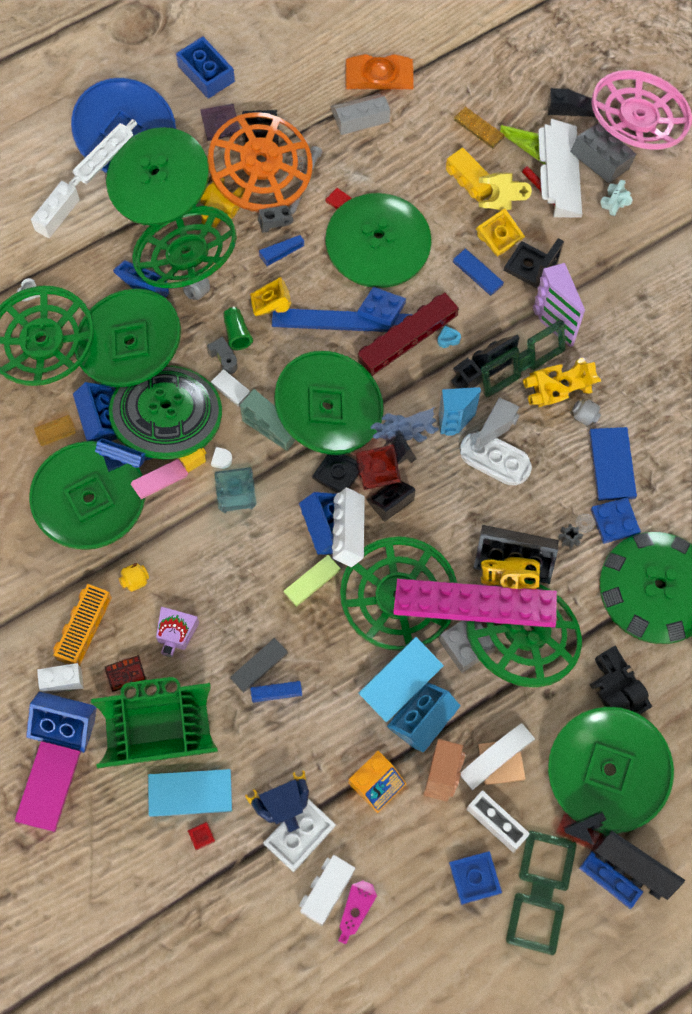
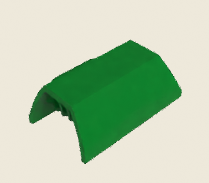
[91,677,218,769]

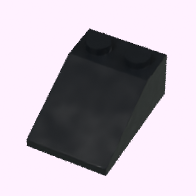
[472,334,520,381]

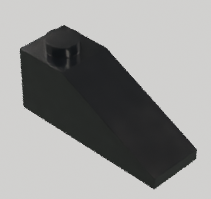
[548,88,599,117]

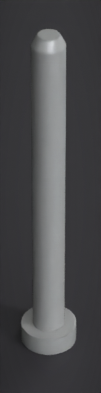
[290,146,323,214]

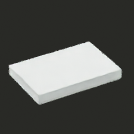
[263,799,336,873]

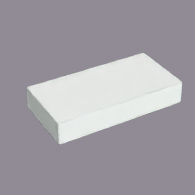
[211,369,251,406]

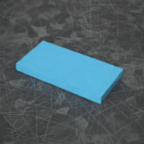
[358,637,444,723]
[148,769,232,817]

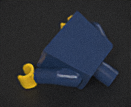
[245,770,309,833]

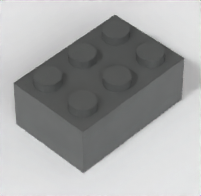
[570,123,637,183]

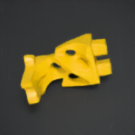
[522,358,601,408]

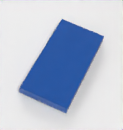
[589,427,637,501]

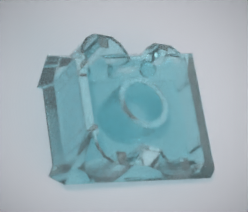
[214,467,257,513]

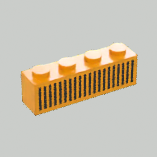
[53,584,112,666]

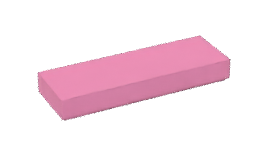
[131,459,188,499]

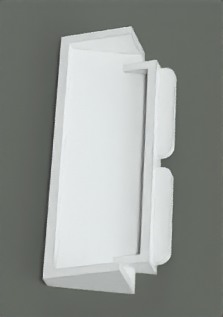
[538,119,582,217]

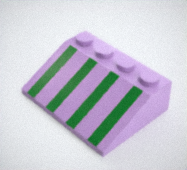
[533,263,585,347]

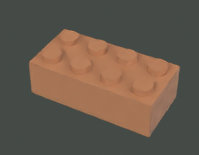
[423,739,466,802]

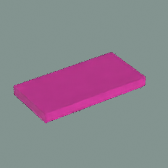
[15,741,81,832]

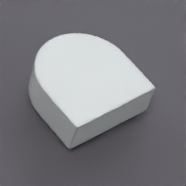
[211,447,232,469]

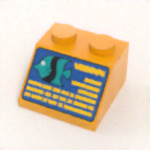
[348,751,406,813]

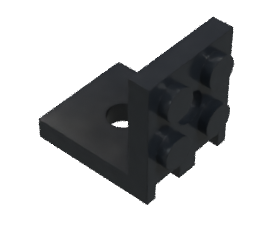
[503,238,564,289]

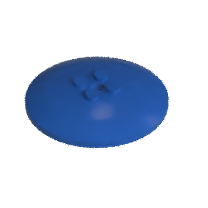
[71,78,176,173]

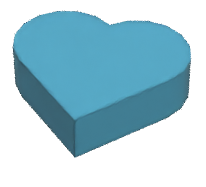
[437,325,461,348]

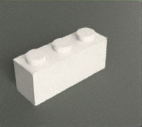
[31,180,80,238]
[467,790,530,853]
[299,855,355,926]

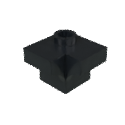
[451,357,484,389]

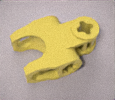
[479,173,532,210]

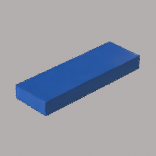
[453,249,504,296]
[579,851,643,909]

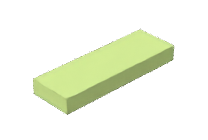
[284,555,341,607]

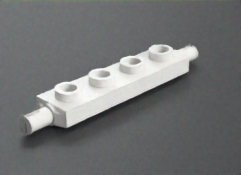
[69,119,137,188]

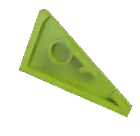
[500,125,545,165]

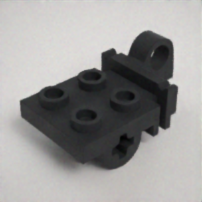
[590,645,653,715]

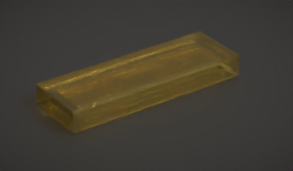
[454,106,505,149]

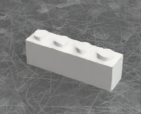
[332,487,365,567]

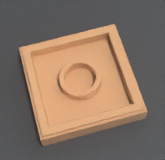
[478,742,525,786]

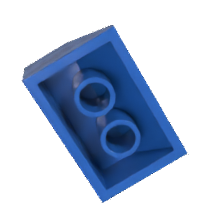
[73,382,118,441]
[299,492,336,555]
[26,691,97,752]

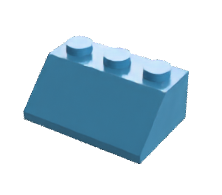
[438,387,481,436]
[387,682,461,753]

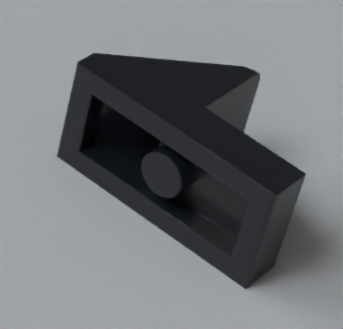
[386,434,417,466]
[563,811,606,845]

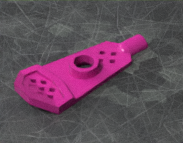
[338,881,377,944]

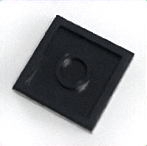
[312,454,364,493]

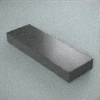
[230,638,288,693]

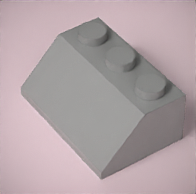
[331,93,390,135]

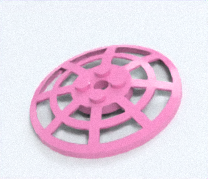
[591,70,692,150]

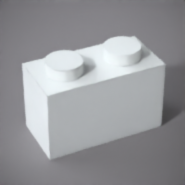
[37,663,84,694]

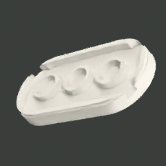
[460,431,532,485]

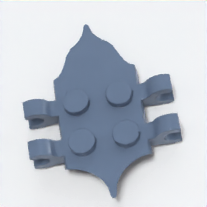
[371,407,439,446]

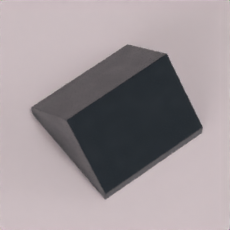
[366,478,416,522]

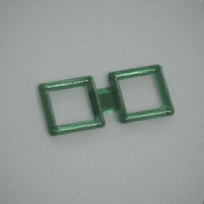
[481,320,566,397]
[506,830,577,955]

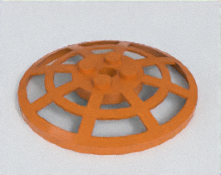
[208,112,313,212]

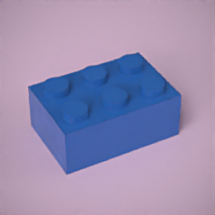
[176,36,235,99]

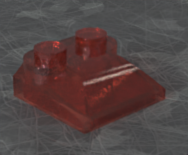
[355,444,401,490]

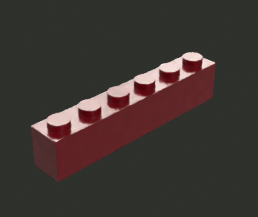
[358,292,459,376]

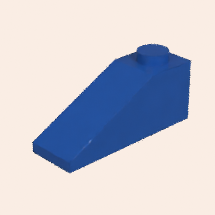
[113,260,169,297]

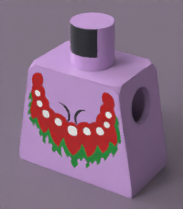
[156,607,199,657]

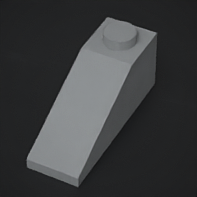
[474,398,520,449]

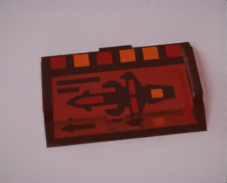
[104,655,147,692]

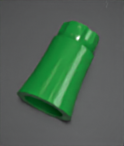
[223,307,253,350]

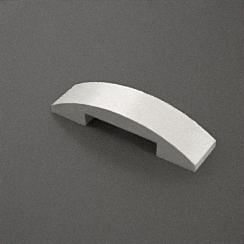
[461,723,535,790]

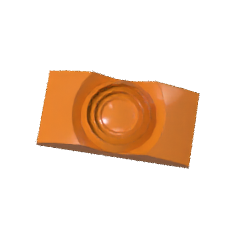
[346,54,414,89]

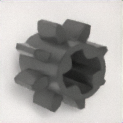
[558,524,583,549]

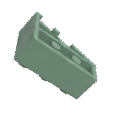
[240,389,296,451]

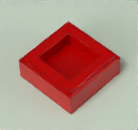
[187,822,215,851]

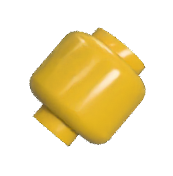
[118,563,149,592]

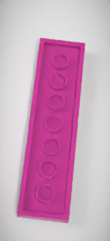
[394,579,557,628]

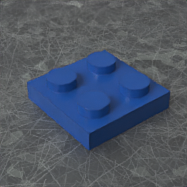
[358,287,406,327]
[590,497,641,544]
[449,851,502,905]

